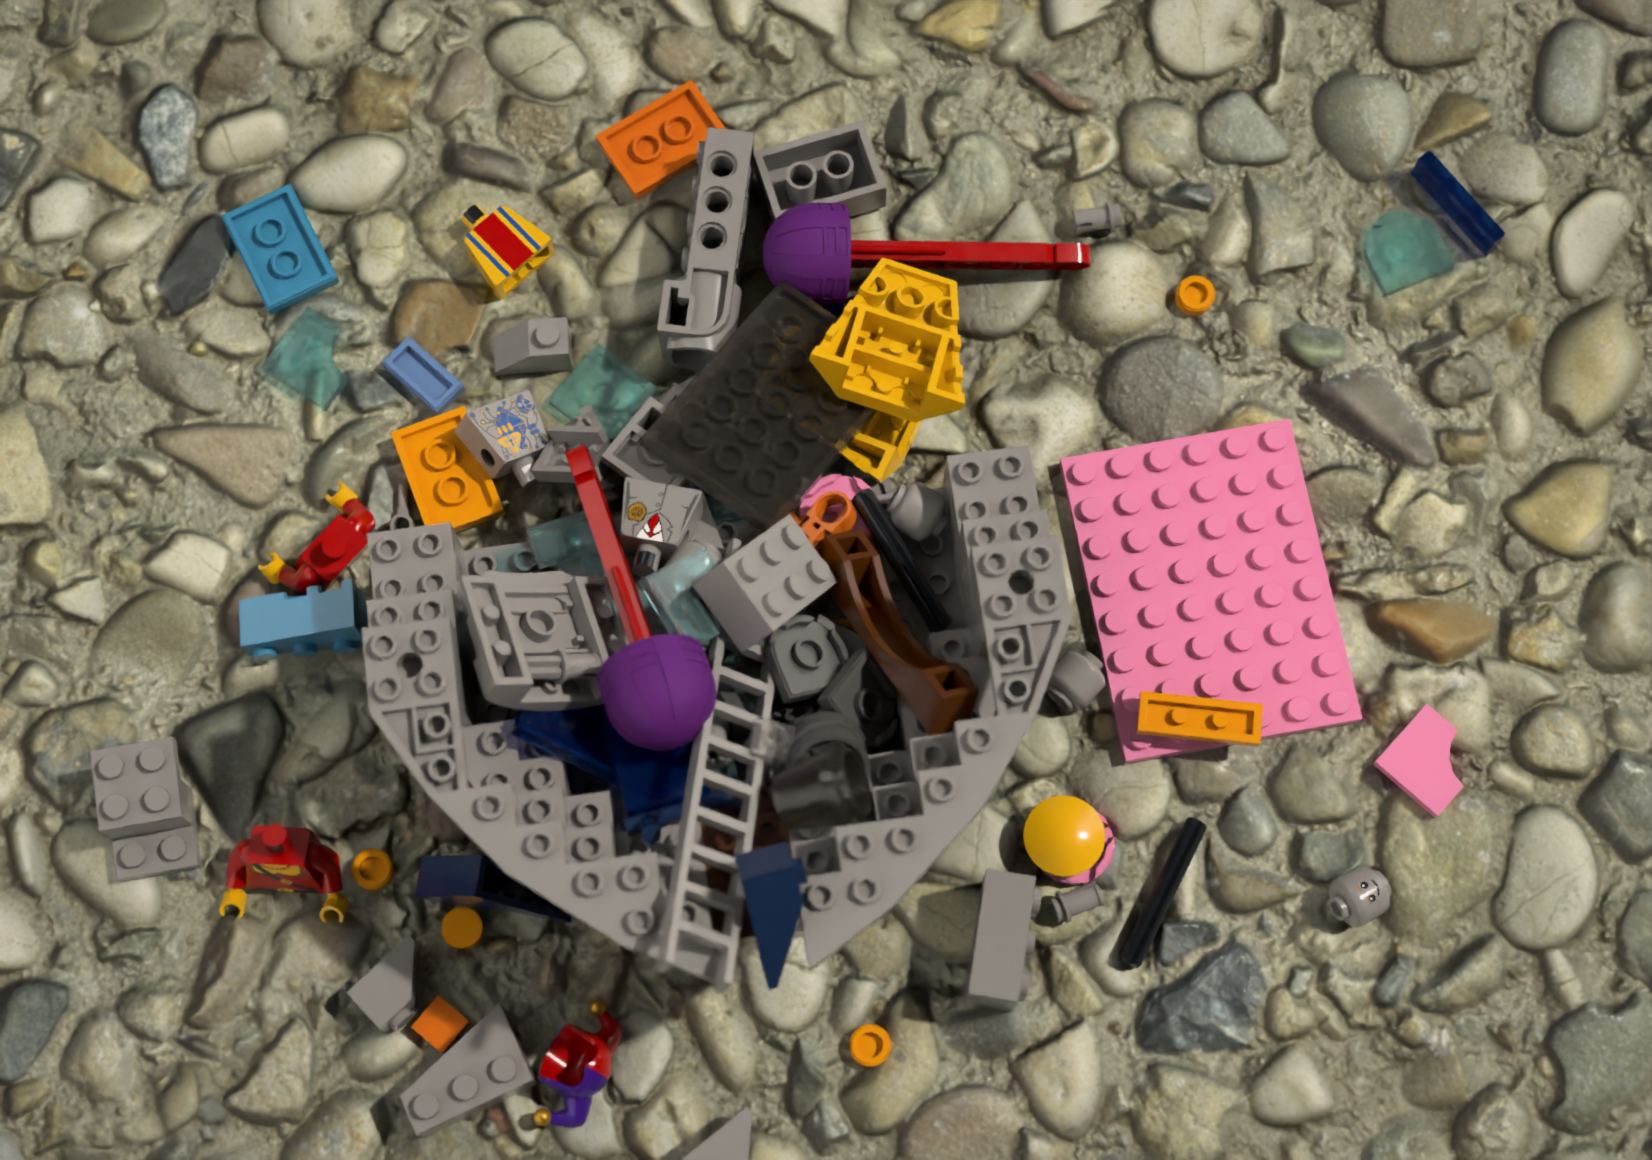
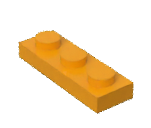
[1136,691,1263,747]

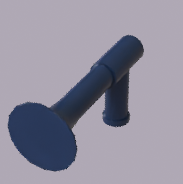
[623,772,742,844]

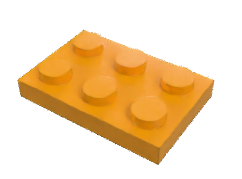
[390,405,505,533]

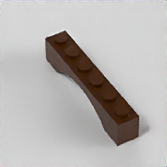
[820,529,979,736]

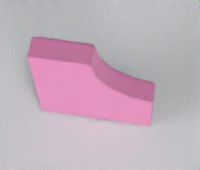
[1373,704,1464,818]

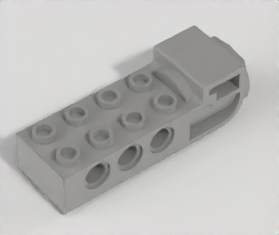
[657,127,755,372]

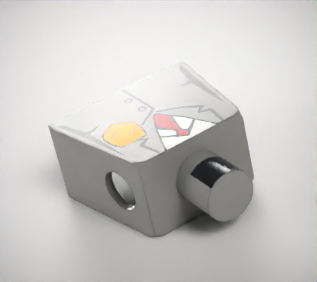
[621,477,703,578]

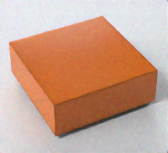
[411,995,471,1055]

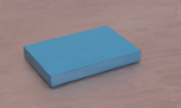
[221,184,340,315]

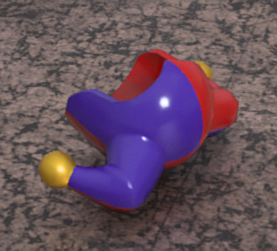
[533,999,623,1128]

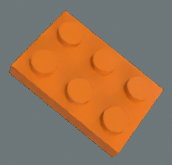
[595,79,726,200]

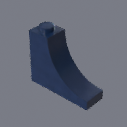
[414,855,572,923]

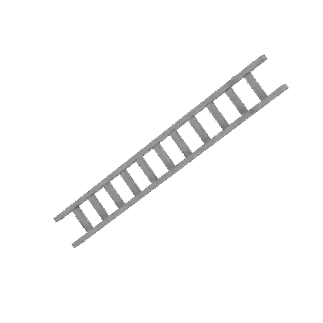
[656,538,775,994]

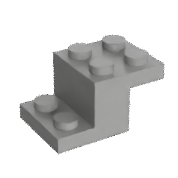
[601,385,737,489]
[90,737,202,882]

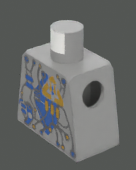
[454,390,549,489]

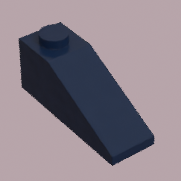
[734,841,808,990]

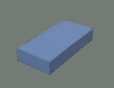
[381,336,465,415]

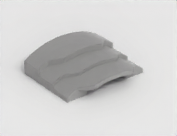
[458,570,629,711]

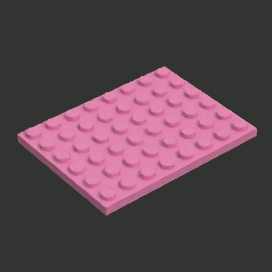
[1059,419,1362,764]

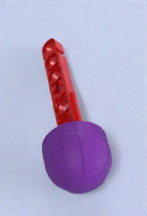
[763,203,1091,305]
[565,444,717,751]

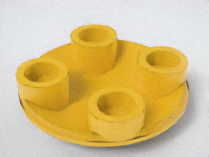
[1022,795,1105,879]

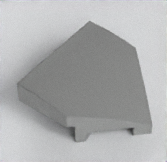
[530,403,611,483]

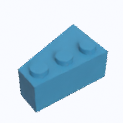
[239,579,367,661]

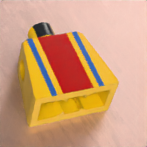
[461,204,555,300]

